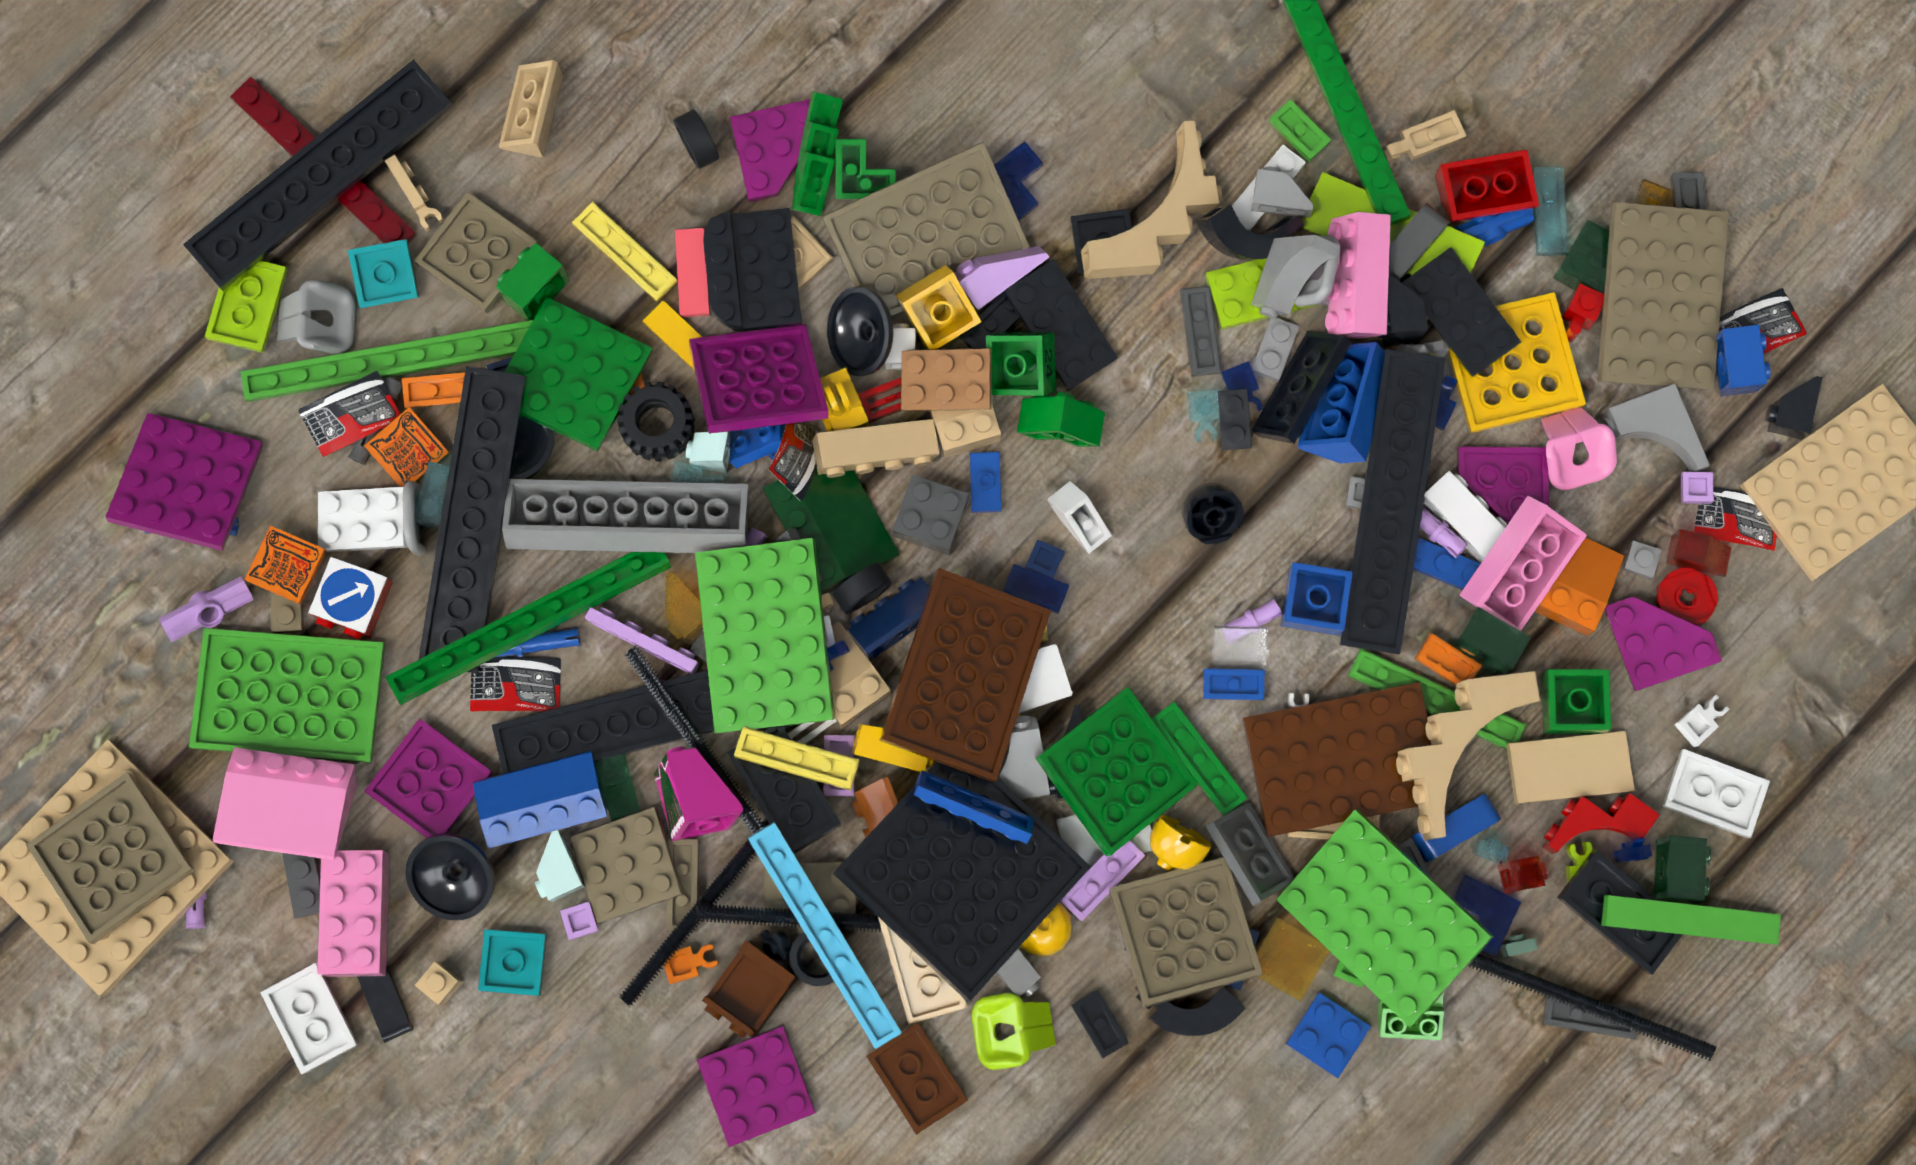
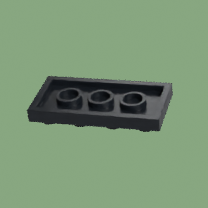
[1402,247,1521,378]
[1004,259,1118,391]
[1251,331,1352,444]
[727,726,842,854]
[1557,850,1683,975]

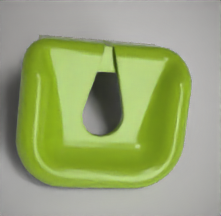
[971,993,1056,1070]

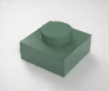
[1500,934,1538,957]

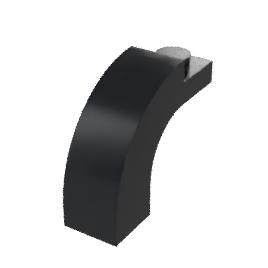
[1195,204,1304,260]
[1135,986,1246,1036]

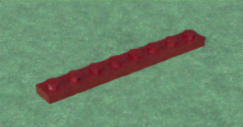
[230,77,417,244]

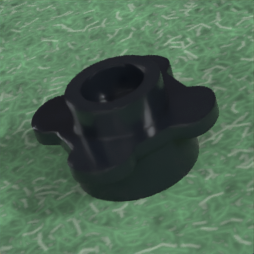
[761,930,790,961]

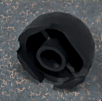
[1182,483,1244,544]

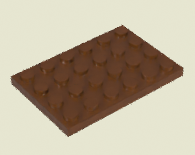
[879,568,1051,782]
[1242,682,1431,837]

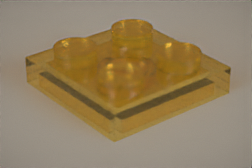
[1257,918,1329,1002]

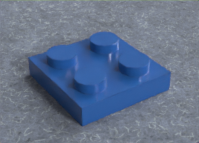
[1285,993,1371,1078]

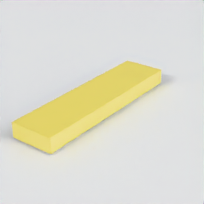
[572,202,678,303]
[734,727,860,791]

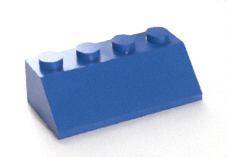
[1297,342,1385,463]
[473,750,607,848]

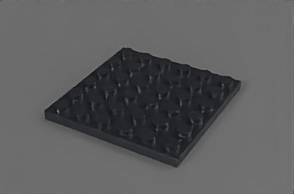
[833,762,1091,1002]

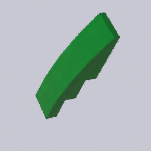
[792,91,843,216]

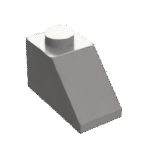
[1251,166,1313,218]
[996,949,1041,999]

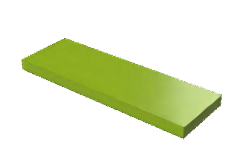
[1301,172,1485,276]

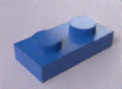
[1203,669,1265,700]

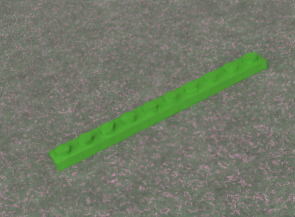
[240,320,533,402]

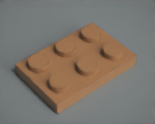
[901,349,992,411]

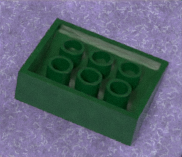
[763,466,900,596]

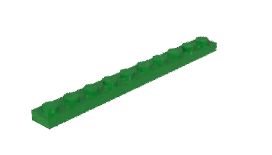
[1282,0,1411,226]
[385,552,671,705]

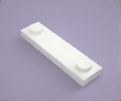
[1232,145,1306,231]

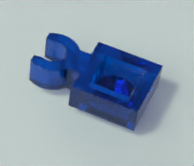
[1221,361,1263,411]

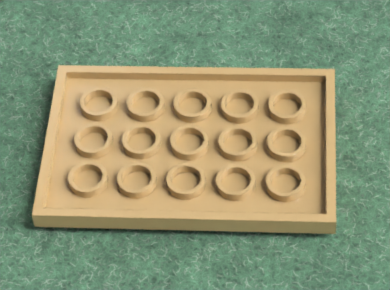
[1739,383,1916,581]

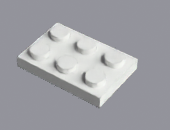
[318,487,408,552]
[1662,749,1770,839]
[260,963,359,1074]

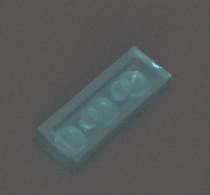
[1532,167,1568,256]

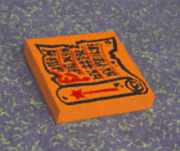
[363,407,449,487]
[244,525,326,605]

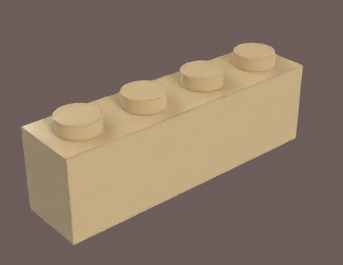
[812,419,939,478]

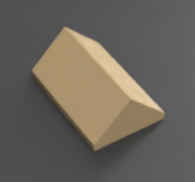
[498,60,563,158]

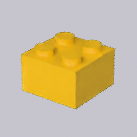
[895,265,981,350]

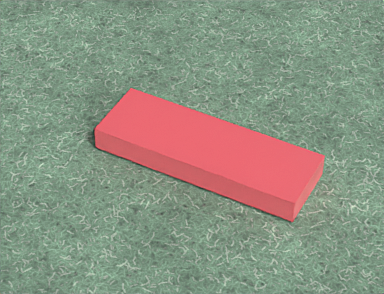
[675,228,710,318]

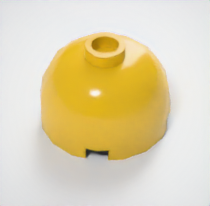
[1149,814,1211,871]
[1020,902,1073,957]

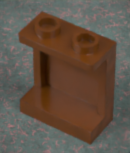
[702,940,796,1038]

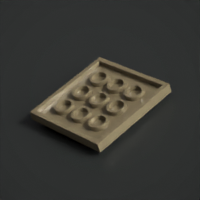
[26,772,195,944]
[1109,857,1263,1008]

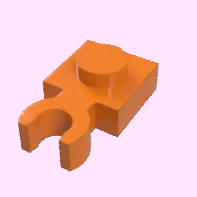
[664,945,719,985]

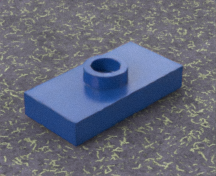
[970,452,1001,513]

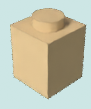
[415,961,464,1006]

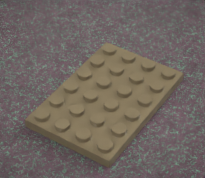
[821,142,1030,316]
[1597,202,1729,390]

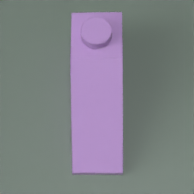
[954,246,1049,310]

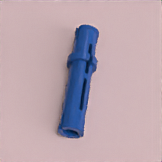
[495,627,580,658]

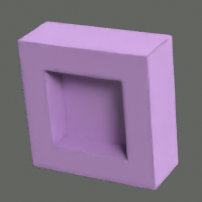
[1681,472,1714,504]
[560,902,599,941]

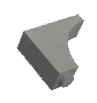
[1251,235,1340,319]
[1602,384,1710,472]
[998,716,1050,800]

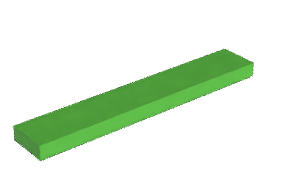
[1348,649,1526,750]
[1602,895,1781,945]

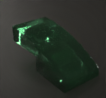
[595,754,641,822]

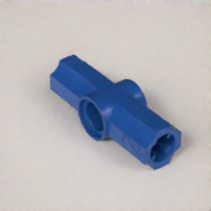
[1454,208,1535,246]

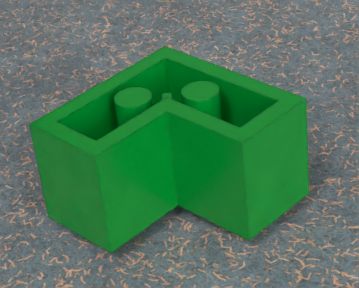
[835,139,896,199]
[1017,392,1105,447]

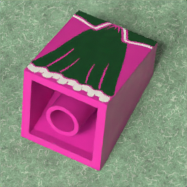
[654,746,743,841]

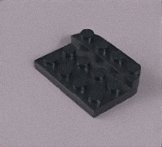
[703,208,802,331]

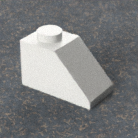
[1047,481,1112,554]

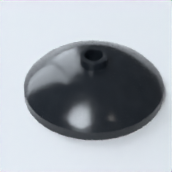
[827,287,894,376]
[511,415,554,479]
[406,833,495,920]

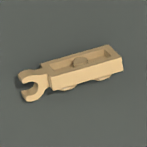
[1384,110,1466,162]
[385,155,444,232]

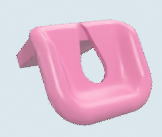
[1541,407,1617,490]

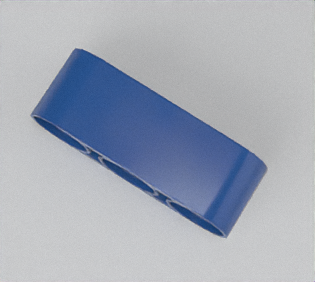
[1411,793,1501,863]

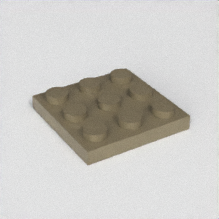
[414,192,539,314]
[570,807,684,924]

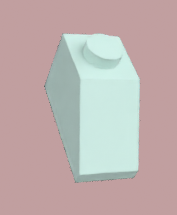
[686,432,730,473]
[535,830,585,902]

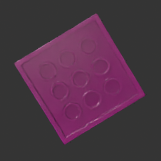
[689,325,828,434]
[105,413,263,551]

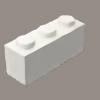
[1423,471,1507,564]

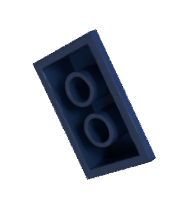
[847,578,930,662]

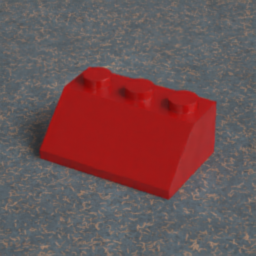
[1435,150,1540,222]

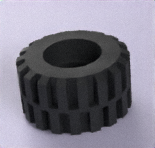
[617,381,695,462]

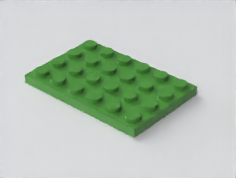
[695,538,835,733]
[189,628,385,763]
[1276,809,1494,1028]

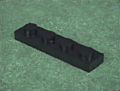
[960,259,1050,349]

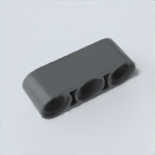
[1389,203,1450,281]

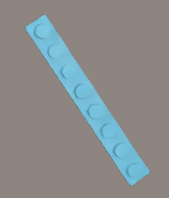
[748,822,902,1049]

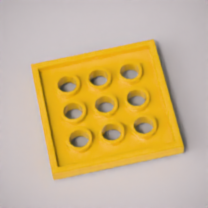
[1444,292,1586,434]

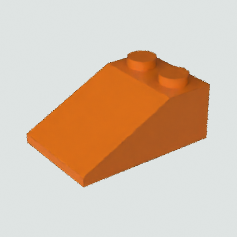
[1535,537,1624,636]

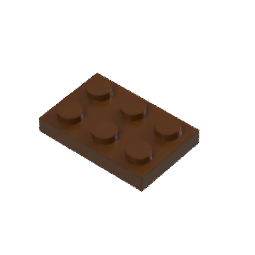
[866,1022,968,1135]

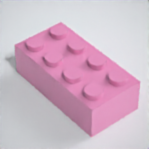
[1325,212,1391,339]
[1459,496,1587,635]
[317,850,390,977]

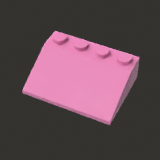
[213,747,357,860]

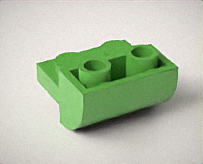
[1377,993,1444,1041]

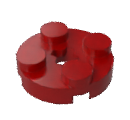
[1655,567,1718,626]

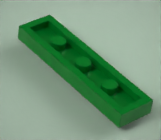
[1151,701,1248,816]

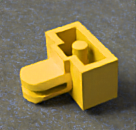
[820,368,869,432]

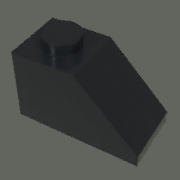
[1765,376,1823,440]

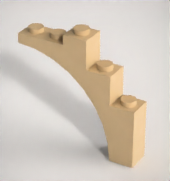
[1081,121,1222,279]
[1396,671,1540,841]

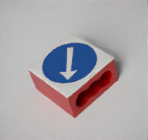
[308,557,393,639]

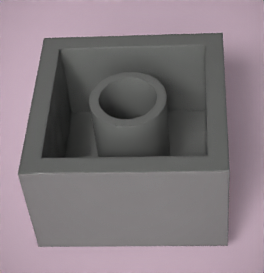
[892,475,969,555]

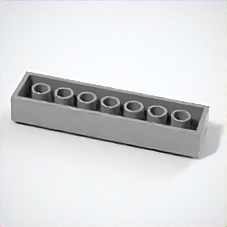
[502,479,750,553]

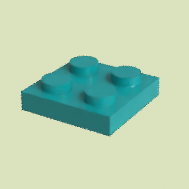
[347,239,419,308]
[478,929,547,996]

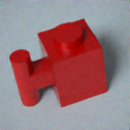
[1562,284,1604,343]

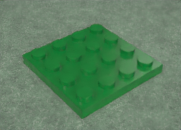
[505,297,653,452]
[1035,687,1199,857]

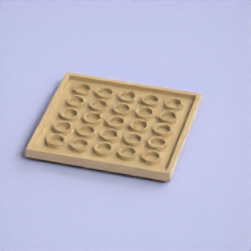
[0,740,234,998]

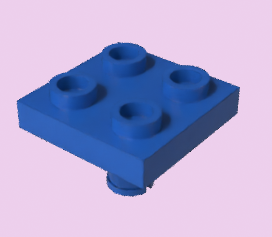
[729,424,786,468]

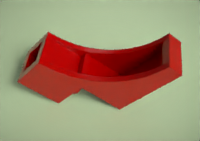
[1542,793,1660,854]

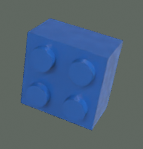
[1716,325,1771,397]
[1280,562,1353,636]

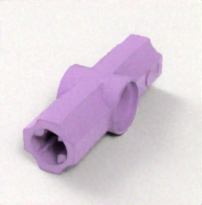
[158,576,253,643]

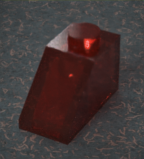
[1666,529,1731,577]
[1497,856,1548,895]

